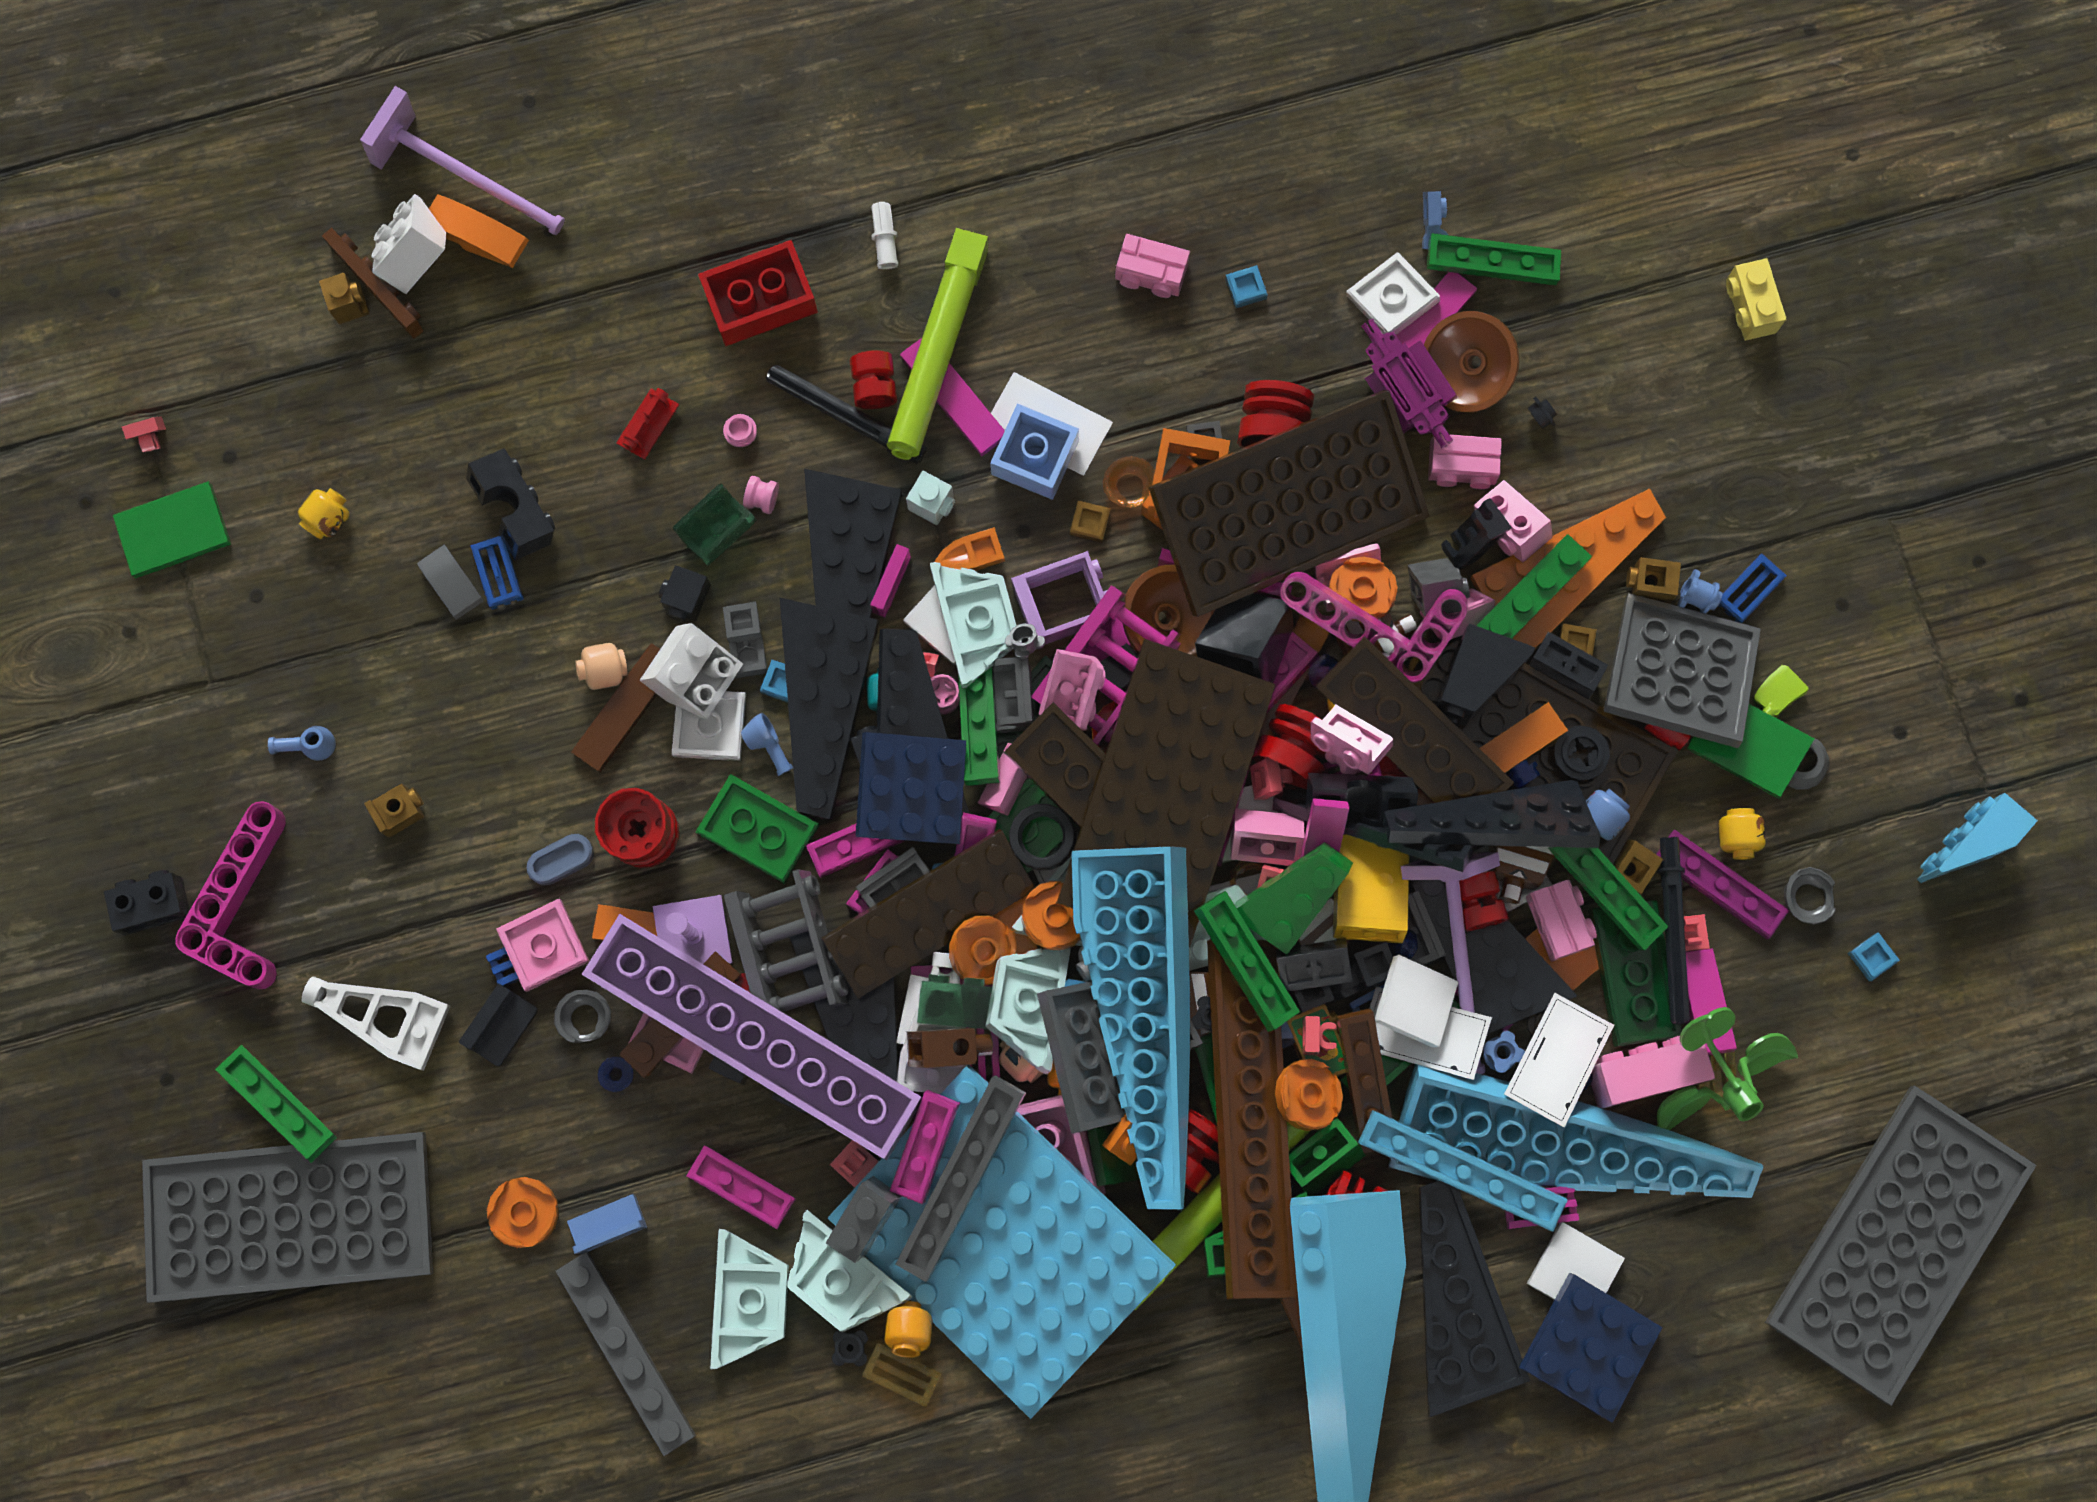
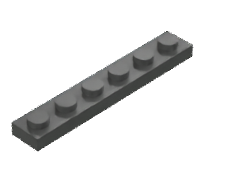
[895,1075,1026,1282]
[556,1252,696,1456]

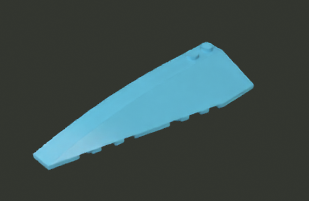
[1072,847,1190,1209]
[1389,1064,1763,1198]
[1290,1190,1406,1502]

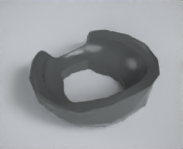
[1788,738,1829,790]
[1784,867,1836,925]
[554,990,611,1043]

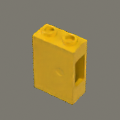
[1333,834,1409,943]

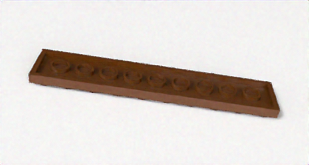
[1207,939,1298,1300]

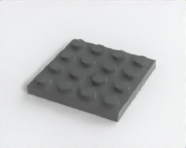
[1603,593,1761,748]
[1037,981,1126,1134]

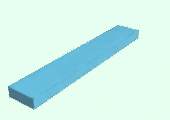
[1358,1110,1567,1232]

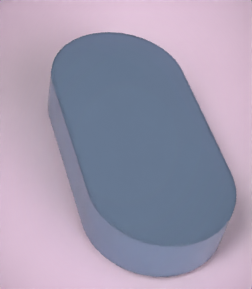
[527,834,594,885]

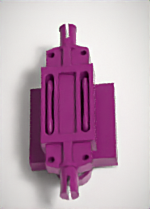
[1361,319,1458,448]

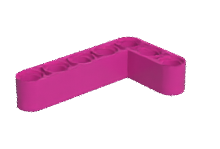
[1280,572,1468,682]
[175,801,286,989]

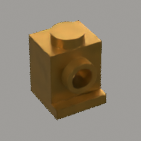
[319,273,370,324]
[1626,557,1681,604]
[364,783,425,838]
[1613,839,1663,894]

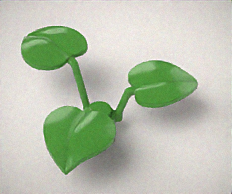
[1657,1007,1798,1130]

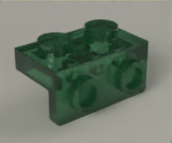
[673,483,757,566]
[916,974,993,1029]

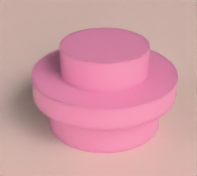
[723,414,757,447]

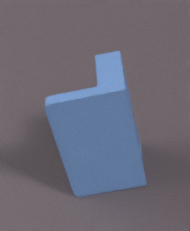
[567,1194,647,1254]

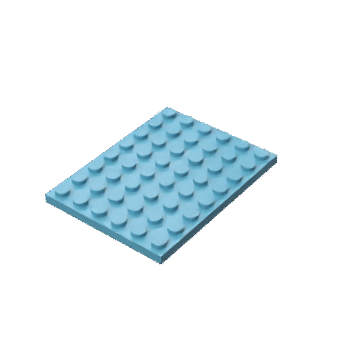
[828,1065,1176,1419]

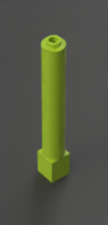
[887,228,988,460]
[1134,1122,1310,1310]

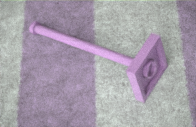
[360,86,565,235]
[1401,852,1500,1074]
[653,895,733,964]

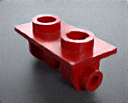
[616,388,679,460]

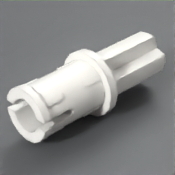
[871,202,898,269]

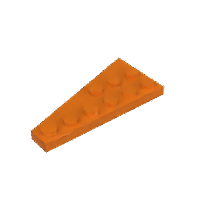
[1470,489,1666,648]

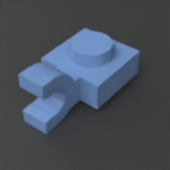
[1422,191,1448,249]

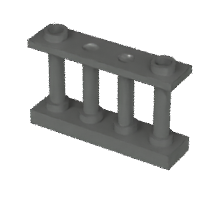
[724,869,848,1014]

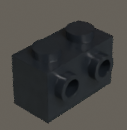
[104,870,190,935]

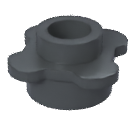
[1005,623,1045,659]

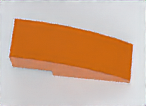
[429,194,529,268]

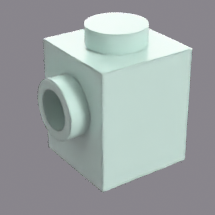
[906,471,955,525]

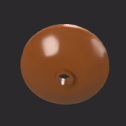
[1424,311,1519,412]
[1123,565,1215,657]

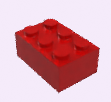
[698,240,818,347]

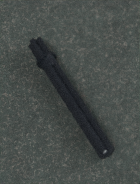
[766,365,927,464]
[1657,837,1690,1025]

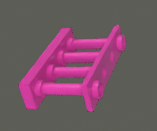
[1031,585,1181,746]

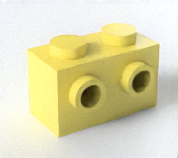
[1726,258,1787,341]

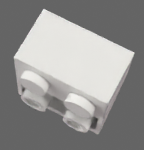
[372,194,446,294]
[639,623,743,719]

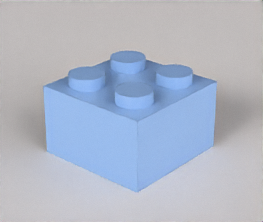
[990,404,1079,500]

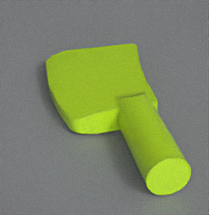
[1754,665,1809,718]

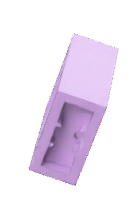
[1011,551,1110,644]

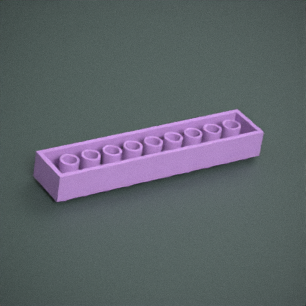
[582,914,922,1160]

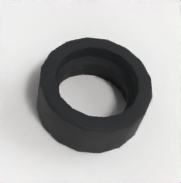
[1009,804,1076,871]

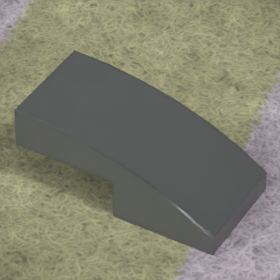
[417,544,484,620]
[723,602,768,679]

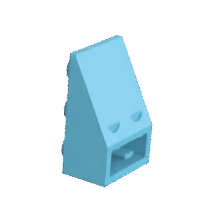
[1917,793,2038,883]

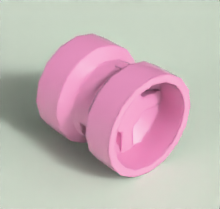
[931,674,960,714]

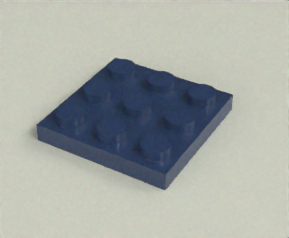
[856,732,966,844]
[1519,1273,1662,1423]

